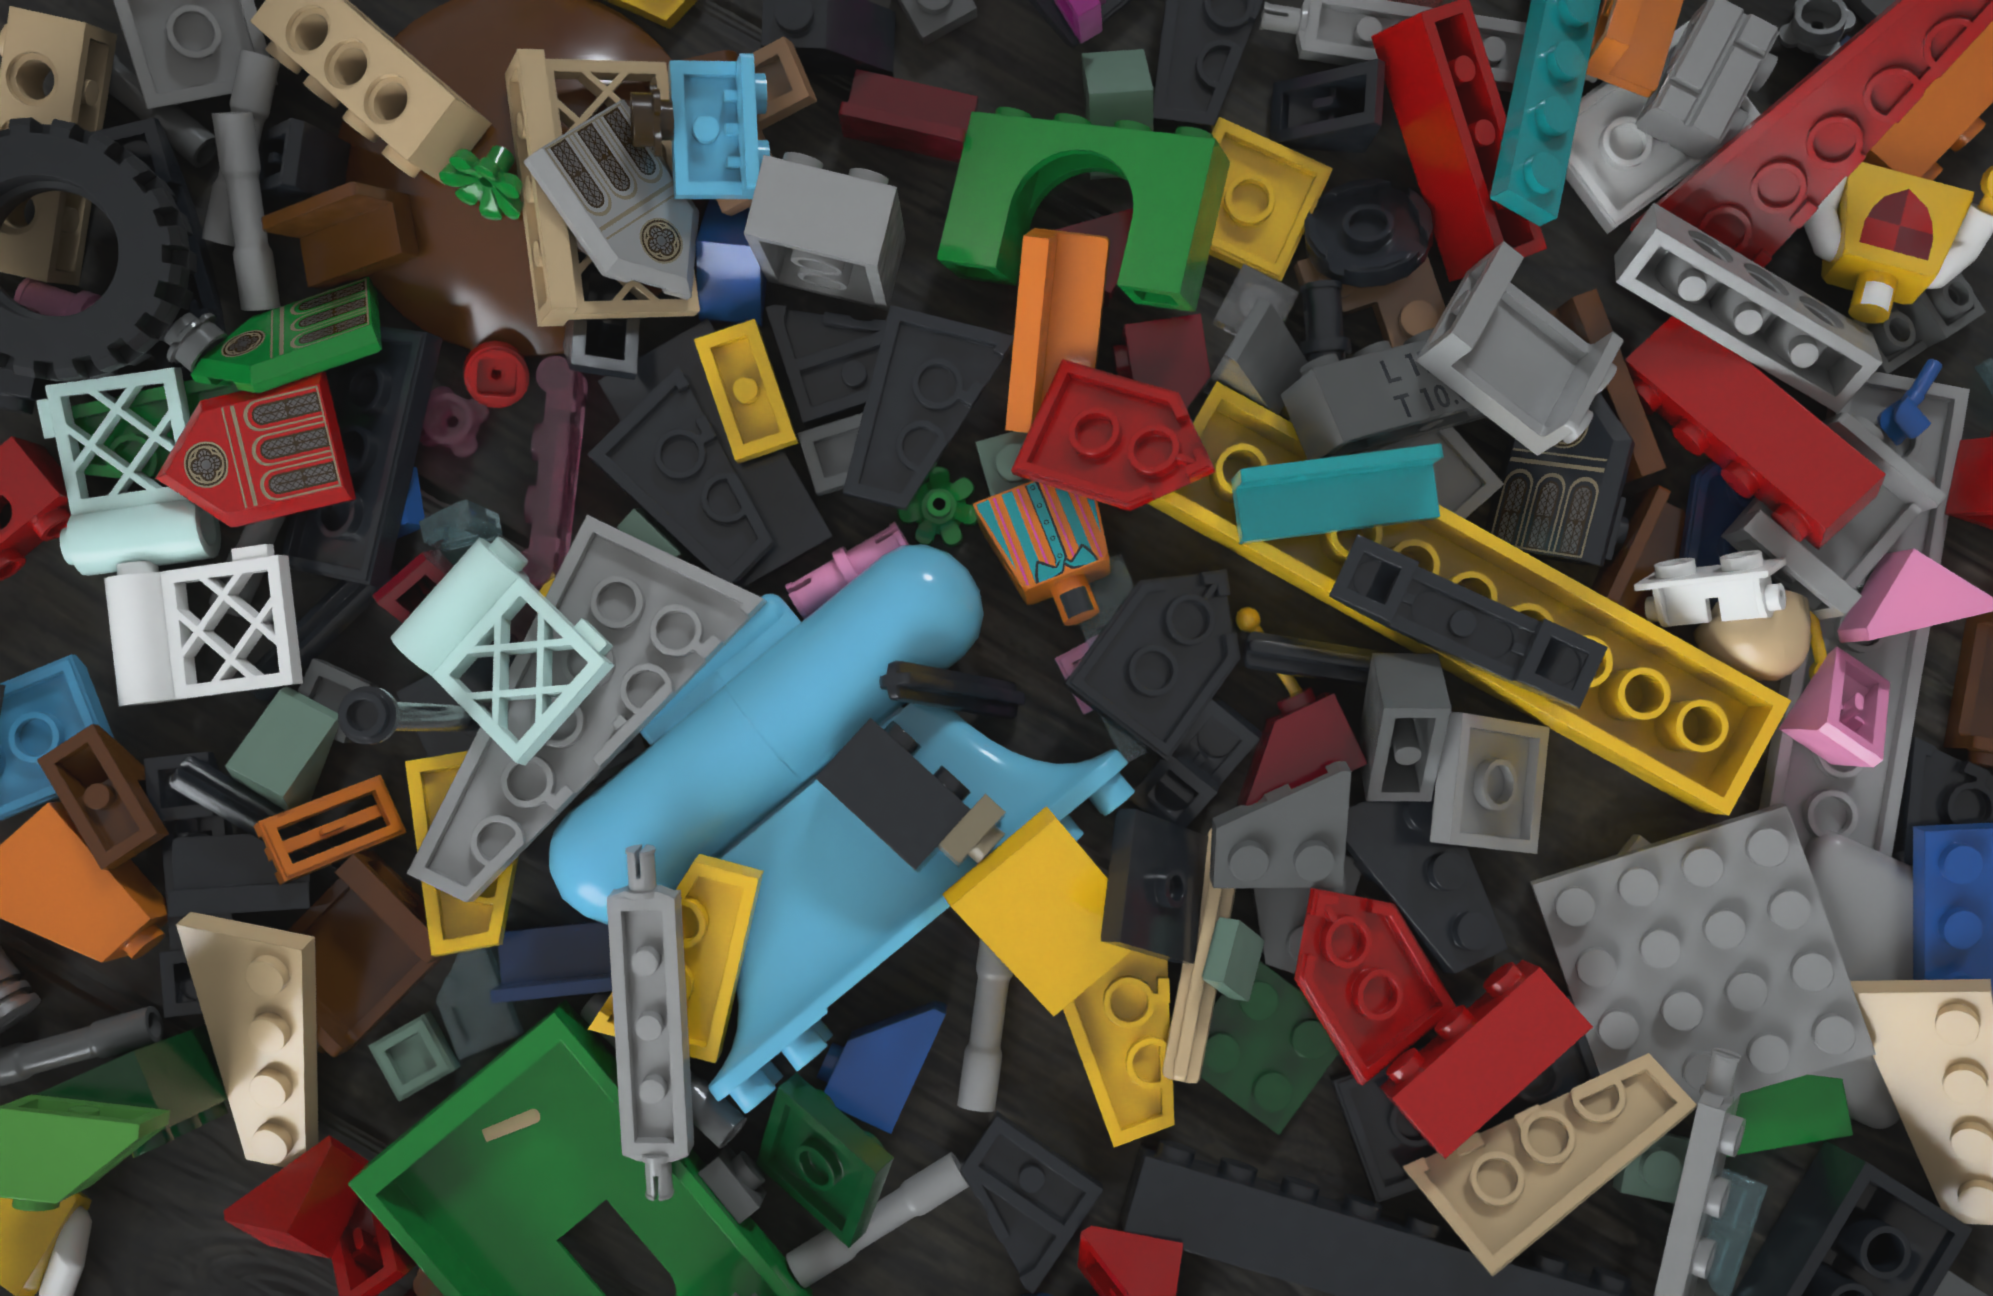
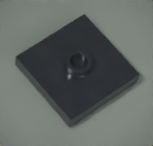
[1101,809,1208,964]

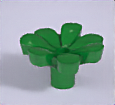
[439,145,523,220]
[897,466,978,548]

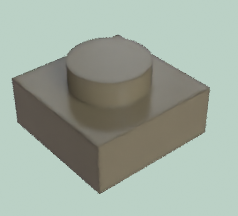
[939,794,1006,867]

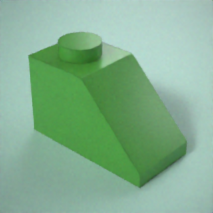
[0,1094,170,1211]

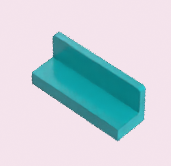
[1231,444,1444,544]

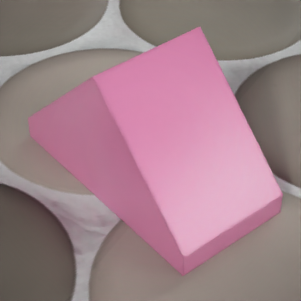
[1837,549,1993,643]
[1779,646,1890,768]

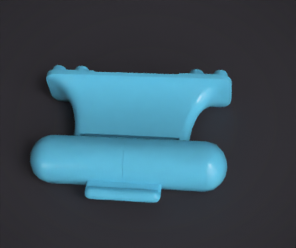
[549,545,1135,1114]

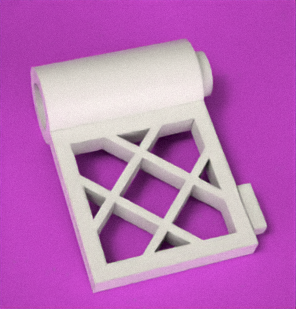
[104,544,303,707]

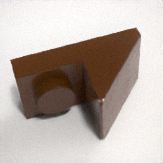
[37,724,169,870]

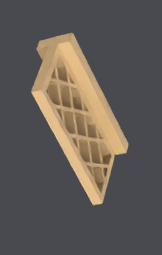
[505,49,700,327]

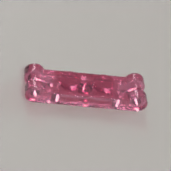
[521,356,588,589]

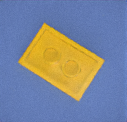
[942,806,1132,1017]

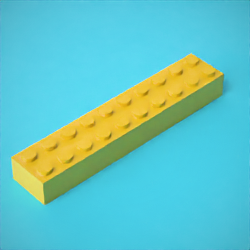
[1147,381,1791,816]

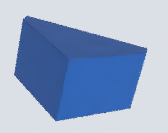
[695,199,767,327]

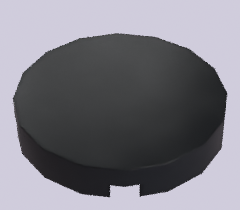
[1304,178,1433,288]

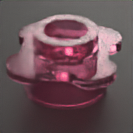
[420,386,490,458]

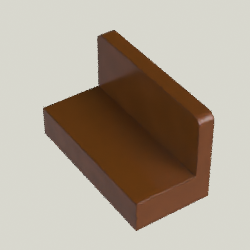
[261,182,420,290]
[1591,485,1686,623]

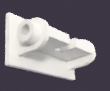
[1634,550,1787,627]

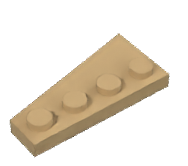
[176,912,319,1168]
[1850,979,1993,1225]
[1403,1053,1697,1277]

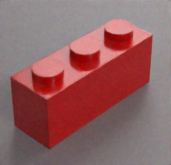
[1379,960,1593,1159]

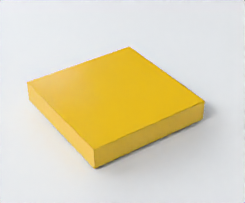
[1209,117,1333,286]

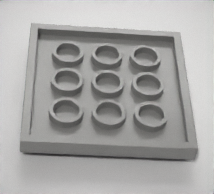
[1530,803,1876,1107]

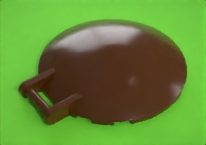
[338,0,738,358]

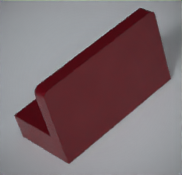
[838,69,978,163]

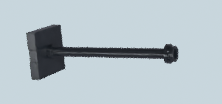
[338,633,519,757]

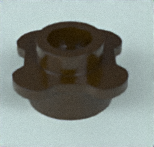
[630,83,674,157]

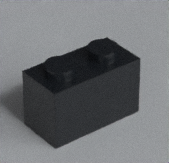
[815,718,971,872]

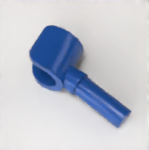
[1877,359,1942,446]

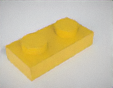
[694,319,798,464]

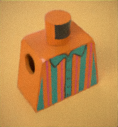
[973,481,1110,626]

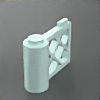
[36,368,221,576]
[391,536,615,766]

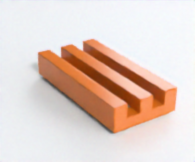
[253,774,406,885]

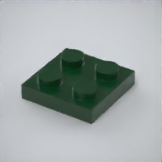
[1201,961,1339,1135]
[755,1073,894,1248]

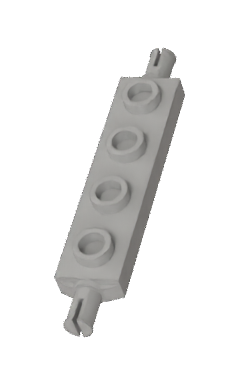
[1259,0,1597,92]
[607,844,694,1201]
[1654,1048,1746,1296]

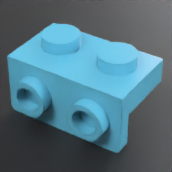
[668,53,770,199]

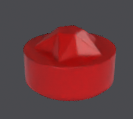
[463,341,529,408]

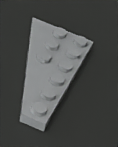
[407,515,767,903]

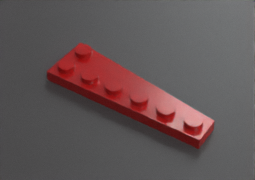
[1630,0,1993,268]

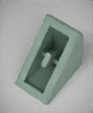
[1081,49,1153,180]
[225,686,339,811]

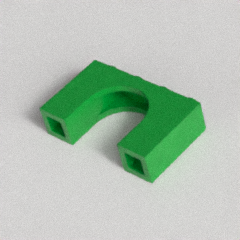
[937,107,1230,312]

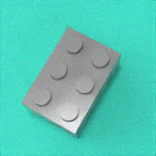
[744,152,906,311]

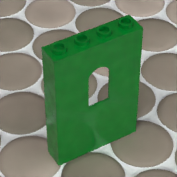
[348,999,813,1296]

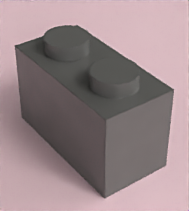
[1357,653,1452,801]

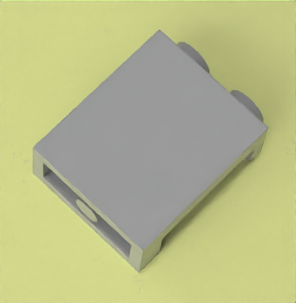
[1416,241,1623,456]
[1721,412,1946,620]

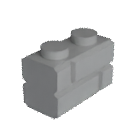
[1635,0,1780,159]

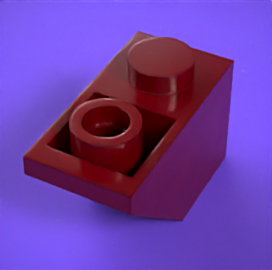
[1112,313,1211,410]

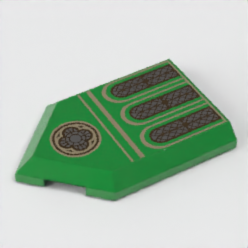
[190,277,382,394]

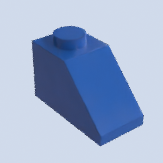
[816,1000,948,1134]

